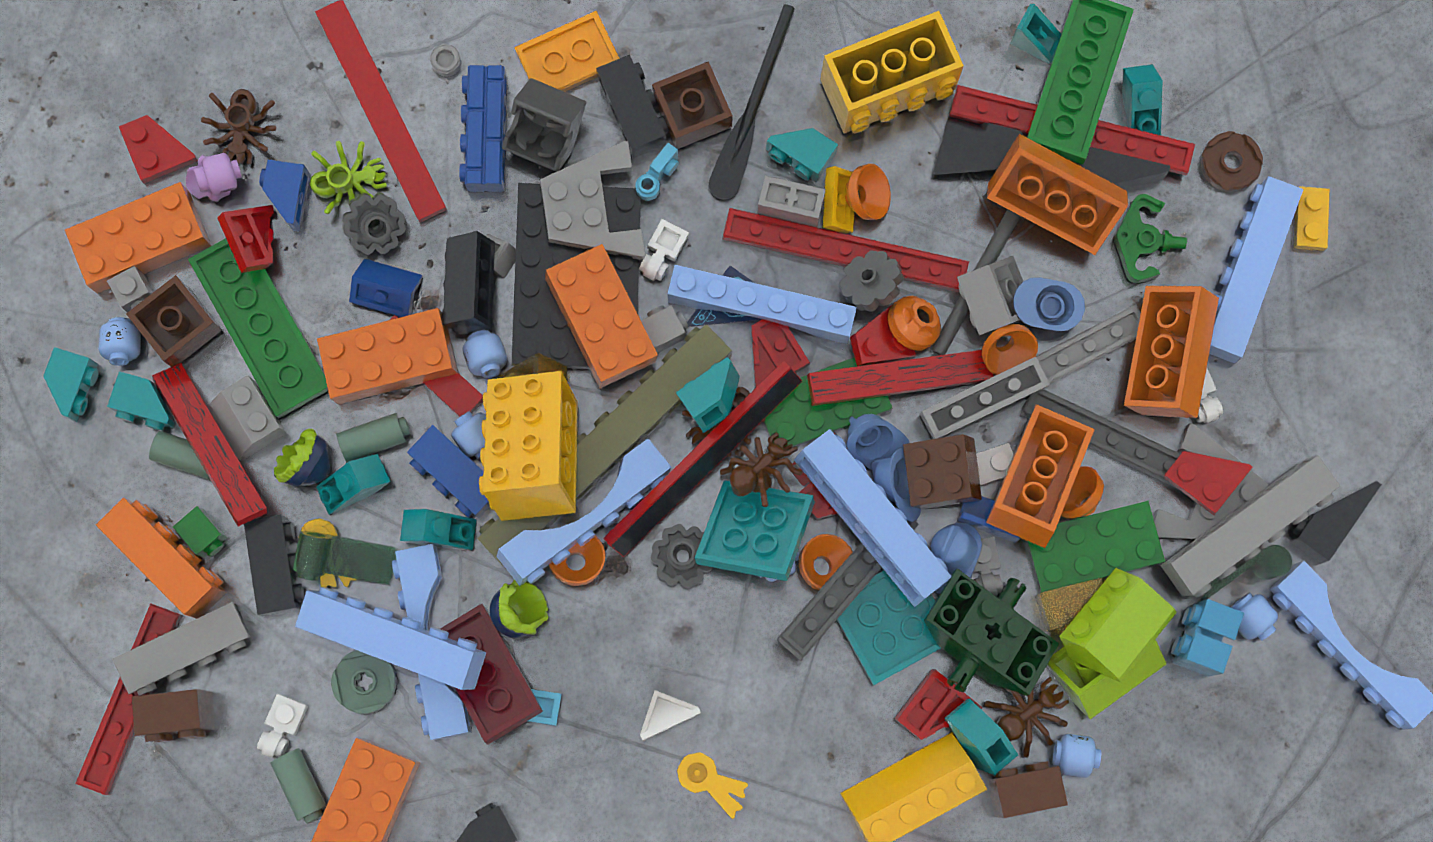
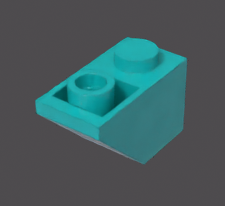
[1122,64,1163,135]
[766,128,838,183]
[43,347,99,422]
[676,357,740,433]
[107,371,176,431]
[316,454,391,515]
[400,509,477,550]
[945,699,1018,775]

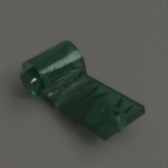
[293,531,395,585]
[1196,545,1292,602]

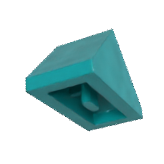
[1010,4,1061,64]

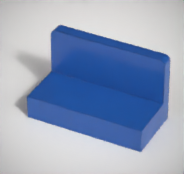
[349,259,422,317]
[956,496,1020,543]

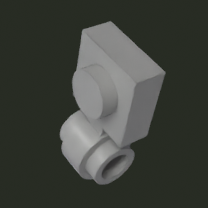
[973,537,1003,597]

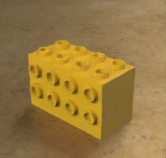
[820,11,964,134]
[479,371,578,521]

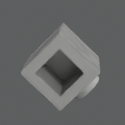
[107,266,154,312]
[641,305,689,353]

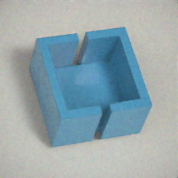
[1171,599,1244,677]

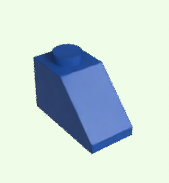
[259,160,310,232]

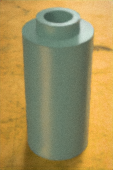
[336,413,411,462]
[149,431,210,480]
[270,749,326,824]

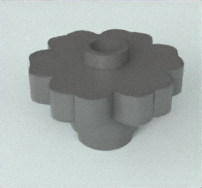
[342,192,406,255]
[840,250,904,311]
[651,524,713,589]

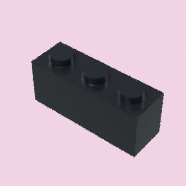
[596,54,669,158]
[442,231,495,334]
[244,514,304,617]

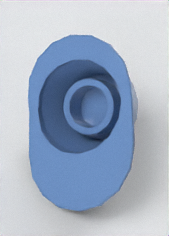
[1013,277,1085,331]
[846,414,909,470]
[871,448,921,522]
[930,523,982,594]

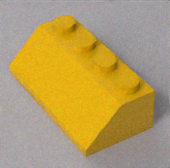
[840,732,987,842]

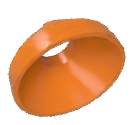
[845,164,891,220]
[888,296,941,351]
[982,324,1038,375]
[1061,466,1104,518]
[798,534,853,591]
[549,535,605,586]

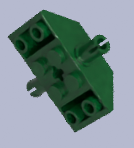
[924,568,1060,696]

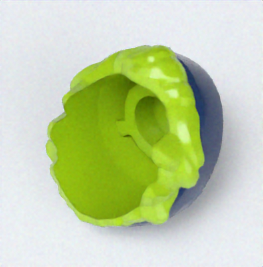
[274,428,330,487]
[490,580,548,638]

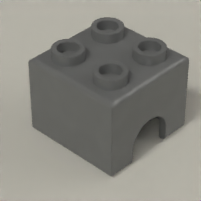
[502,78,587,172]

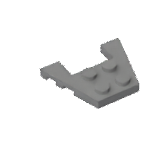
[540,141,645,260]
[1153,423,1269,540]

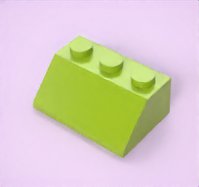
[1059,568,1177,683]
[1047,640,1166,720]

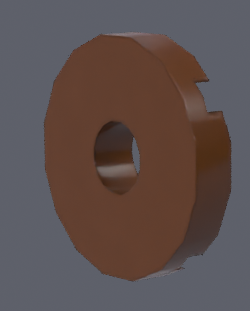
[1200,131,1263,192]

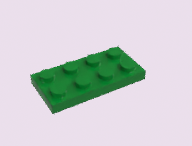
[764,357,893,447]
[1027,501,1165,593]

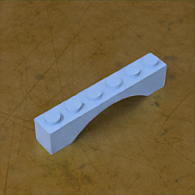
[667,265,857,344]
[496,439,672,586]
[392,544,472,741]
[1269,561,1433,729]

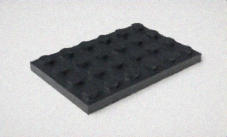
[511,183,641,369]

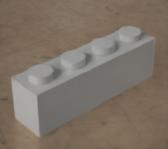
[920,357,1050,439]
[112,602,250,696]

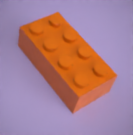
[987,134,1128,255]
[65,182,212,294]
[545,244,658,388]
[1124,286,1219,418]
[317,308,458,405]
[986,404,1095,548]
[96,497,227,619]
[311,738,420,842]

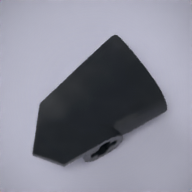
[934,118,1023,175]

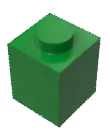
[173,506,228,558]

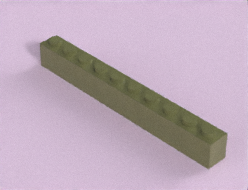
[477,324,732,569]

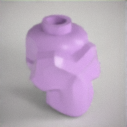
[186,153,242,202]

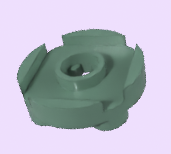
[331,650,397,714]

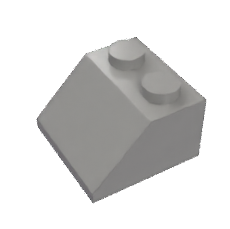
[957,256,1023,335]
[207,375,287,462]

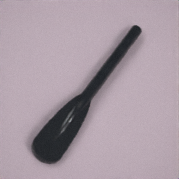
[709,4,795,200]

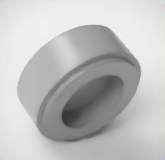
[430,44,462,77]

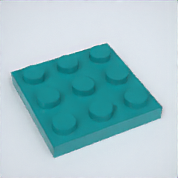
[695,480,815,581]
[837,571,941,686]

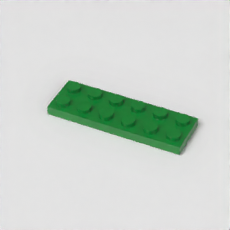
[1027,0,1134,165]
[188,238,328,419]

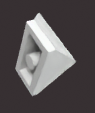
[640,690,701,741]

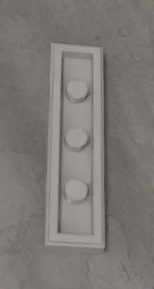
[1036,304,1141,384]

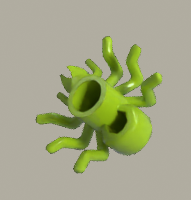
[310,141,387,215]

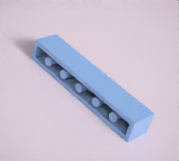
[1209,176,1303,364]
[794,429,952,607]
[295,587,487,690]

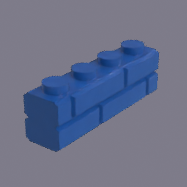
[459,65,507,192]

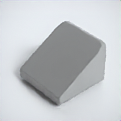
[486,234,516,277]

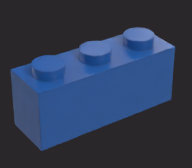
[407,425,490,519]

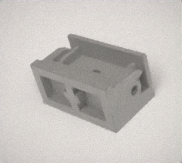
[757,175,826,227]

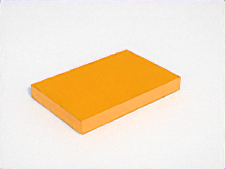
[514,11,620,92]

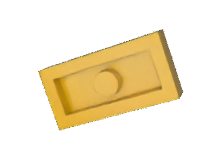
[823,166,854,234]
[1293,186,1330,251]

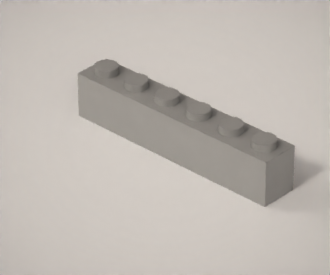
[1160,455,1340,598]

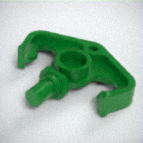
[1114,194,1187,283]

